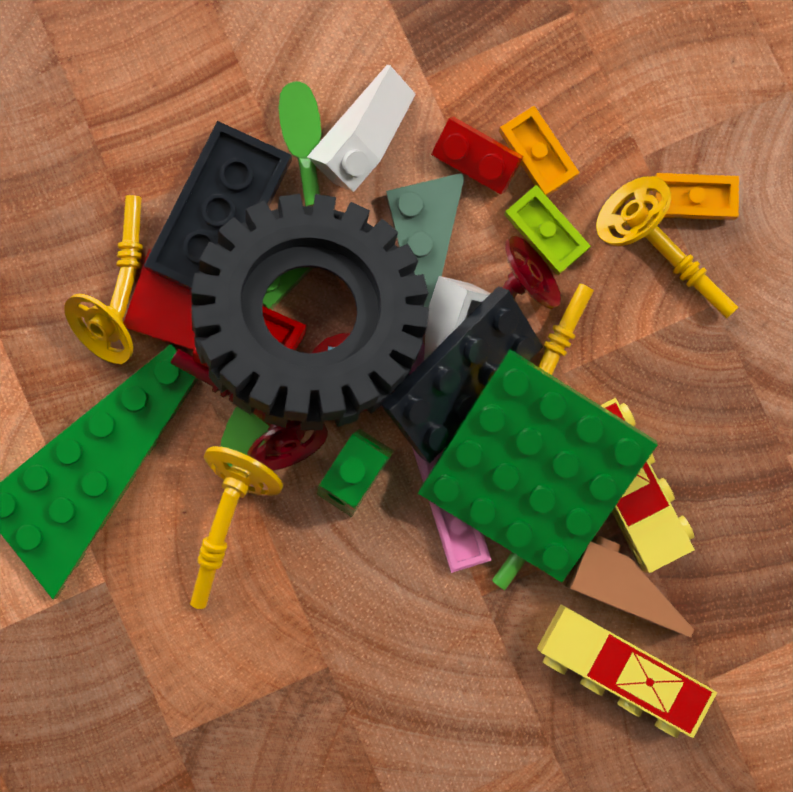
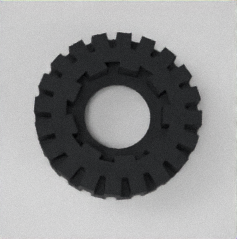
[191,194,429,430]

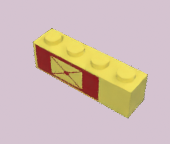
[600,398,695,573]
[537,604,718,738]

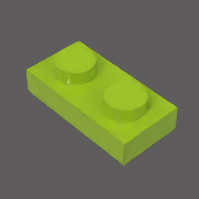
[504,185,591,276]

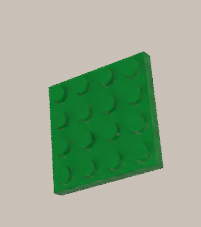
[418,349,658,583]

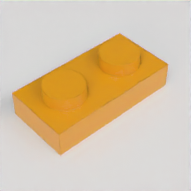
[499,106,580,196]
[653,173,739,220]

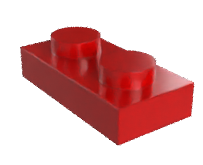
[431,116,524,195]

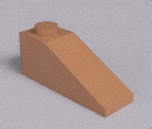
[566,536,694,637]

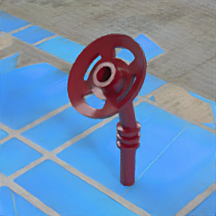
[502,236,561,309]
[170,349,328,471]

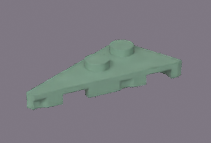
[386,173,464,307]

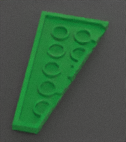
[0,344,198,600]

